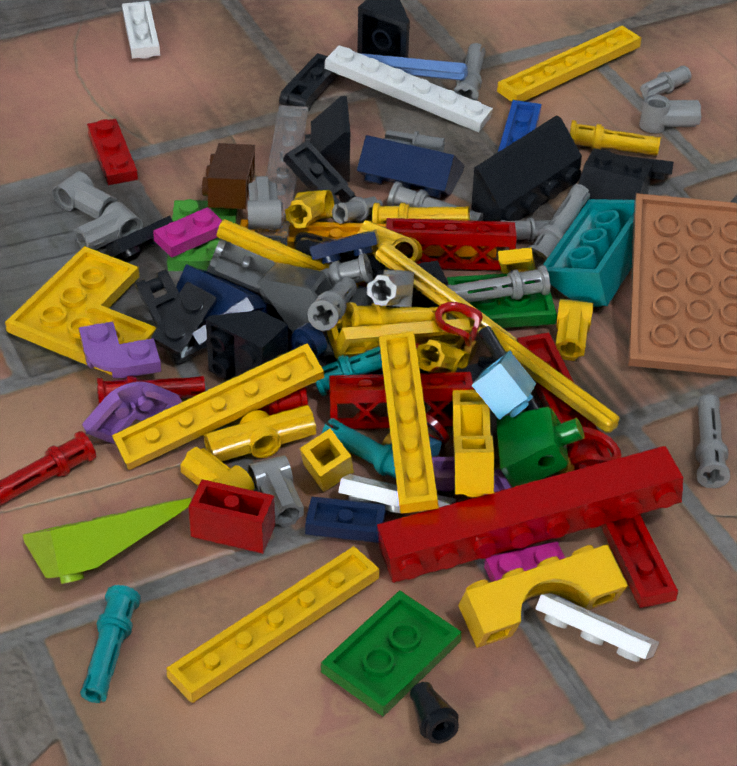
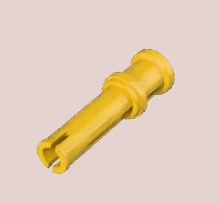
[570,120,661,156]
[372,203,470,224]
[342,302,446,328]

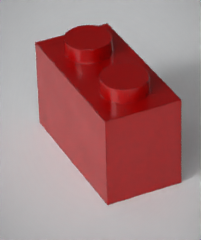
[189,479,275,554]

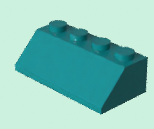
[543,199,635,307]

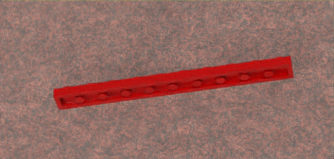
[516,332,678,608]

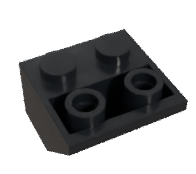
[206,310,288,380]

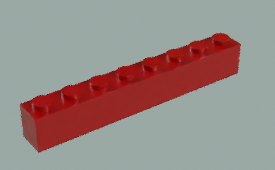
[377,445,684,583]

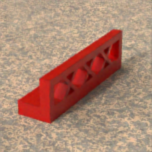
[385,218,517,271]
[329,372,474,429]

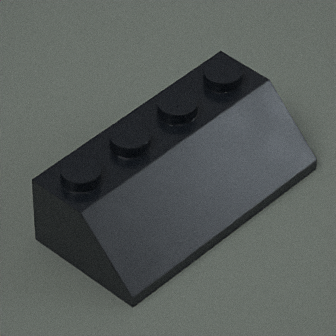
[471,115,582,222]

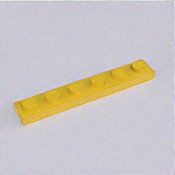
[497,25,642,102]
[379,331,439,514]
[112,343,324,470]
[166,546,379,703]

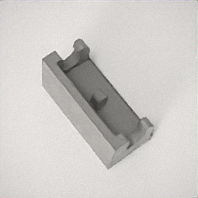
[207,239,276,293]

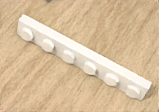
[324,45,493,133]

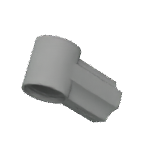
[639,94,701,134]
[52,171,117,219]
[247,176,282,229]
[74,202,143,250]
[367,270,414,307]
[248,455,304,527]

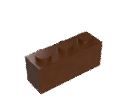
[202,143,255,209]

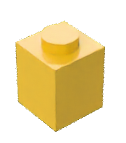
[299,428,354,492]

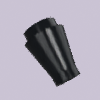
[410,682,459,744]

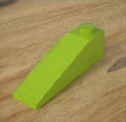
[22,497,191,584]

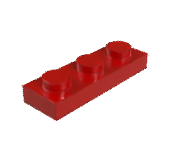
[87,119,138,186]

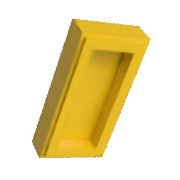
[498,247,535,273]

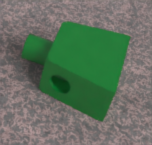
[496,407,584,487]

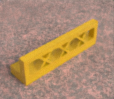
[327,312,472,359]

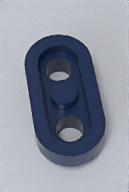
[288,322,327,363]

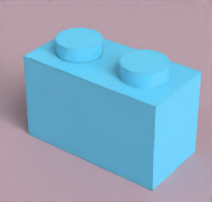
[472,350,536,420]

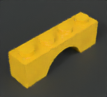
[453,390,494,497]
[458,544,628,648]

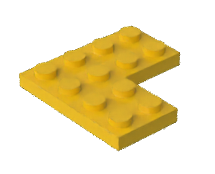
[5,246,157,379]

